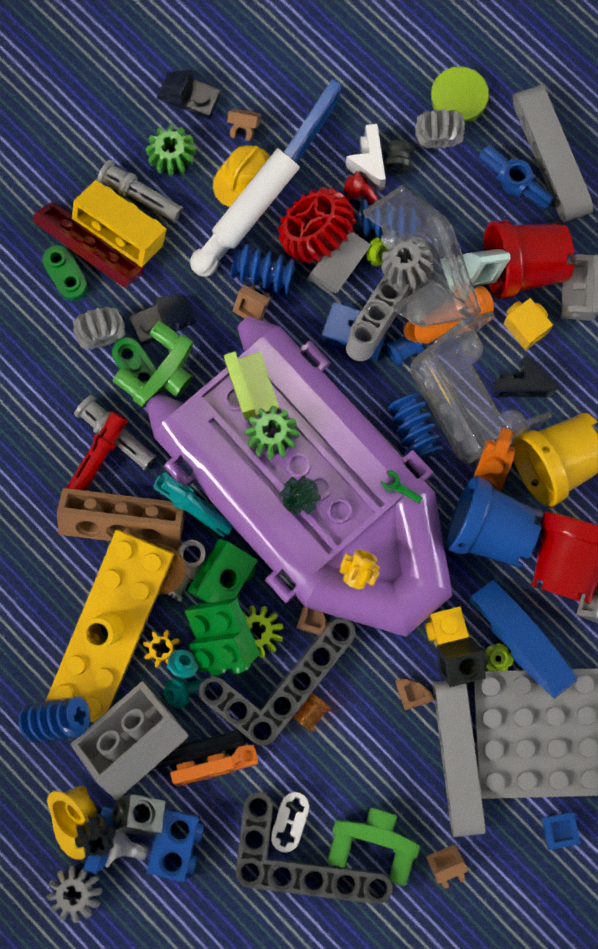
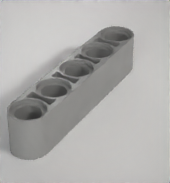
[513,85,593,223]
[346,238,430,361]
[433,681,485,837]

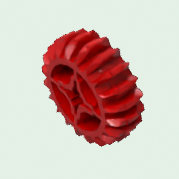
[278,187,356,264]

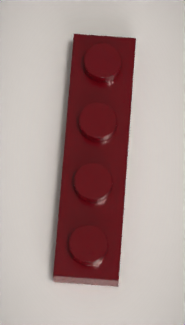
[32,201,144,288]

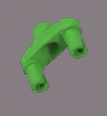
[113,321,193,408]
[327,807,420,886]

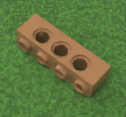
[57,488,185,549]

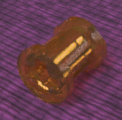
[292,693,332,733]

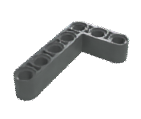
[199,618,356,746]
[236,792,392,904]

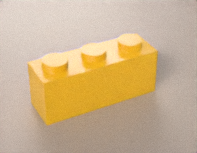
[72,180,166,267]

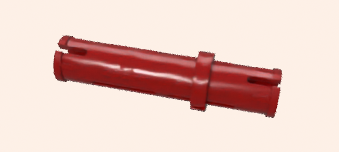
[66,411,128,491]

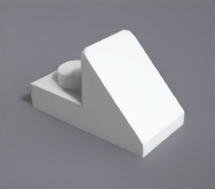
[346,124,386,191]

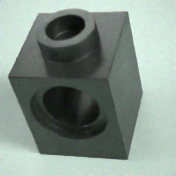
[436,638,488,687]
[112,794,165,837]

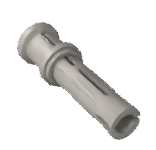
[97,160,183,223]
[74,395,157,471]

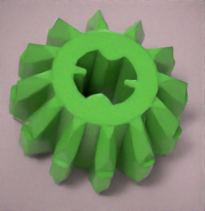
[146,124,196,177]
[245,406,299,460]

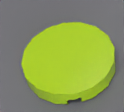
[431,67,489,122]

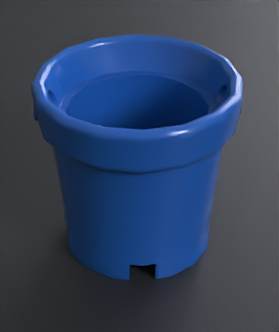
[446,475,543,568]

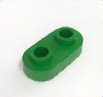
[42,245,88,301]
[112,338,156,379]

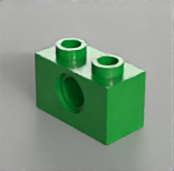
[187,539,258,603]

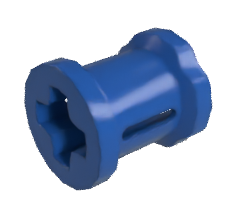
[385,336,424,367]

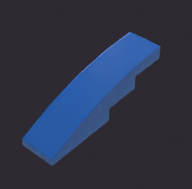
[470,580,577,699]

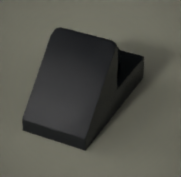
[157,70,221,120]
[129,295,196,346]
[491,356,556,397]

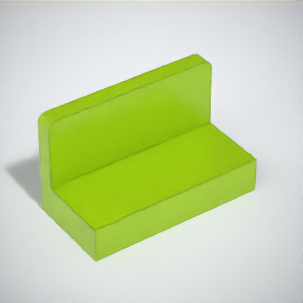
[223,352,279,420]

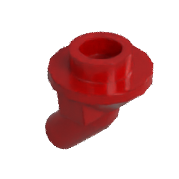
[344,171,382,207]

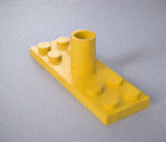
[45,529,175,723]

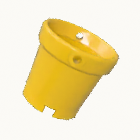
[512,413,598,507]

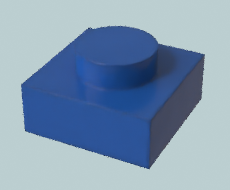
[541,812,581,850]

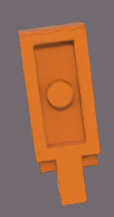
[473,427,516,491]
[170,745,259,787]

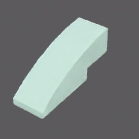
[453,249,511,287]

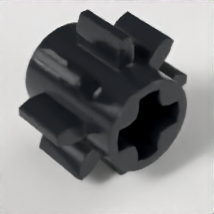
[75,816,116,857]

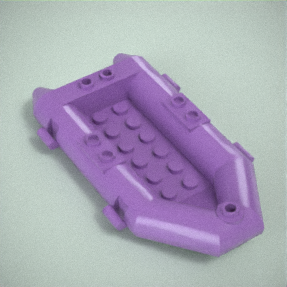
[146,316,452,637]

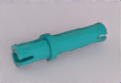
[154,473,233,537]

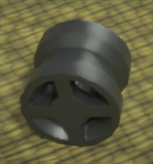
[384,140,415,174]

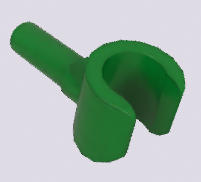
[380,470,423,504]

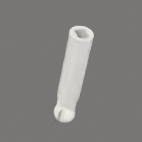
[190,148,300,277]

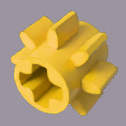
[339,549,380,589]
[143,630,181,669]

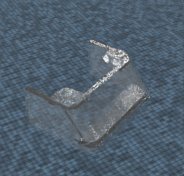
[363,185,481,327]
[410,312,553,463]

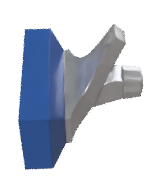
[83,805,149,873]

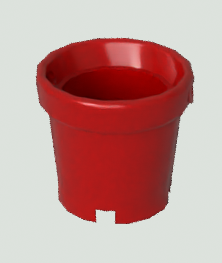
[483,220,574,300]
[531,512,598,604]

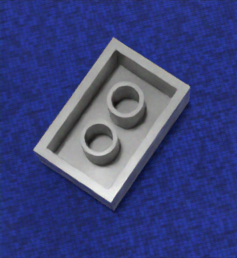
[70,681,189,801]

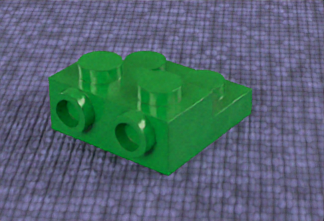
[184,598,260,676]

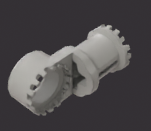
[160,540,206,602]

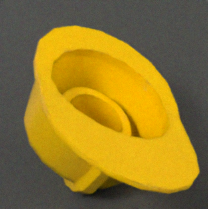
[213,146,270,207]
[47,786,97,860]

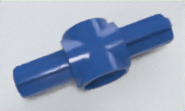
[479,145,554,210]

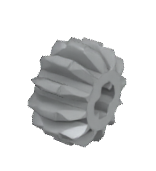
[415,109,465,149]
[381,236,434,290]
[73,307,125,350]
[47,866,102,923]

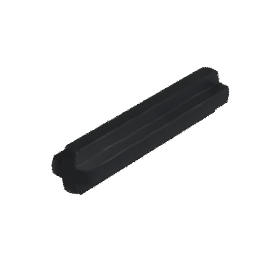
[156,730,245,768]

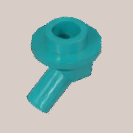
[167,650,198,679]
[164,677,209,709]

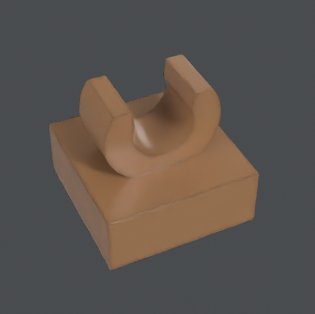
[227,108,262,141]
[232,285,270,320]
[426,844,468,889]

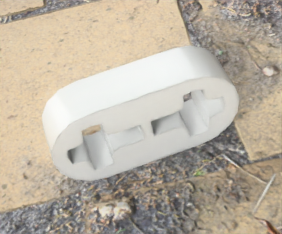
[271,792,309,852]

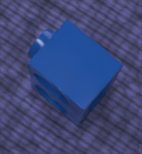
[146,808,205,882]

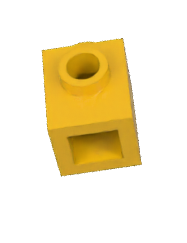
[503,298,553,351]
[425,606,469,647]

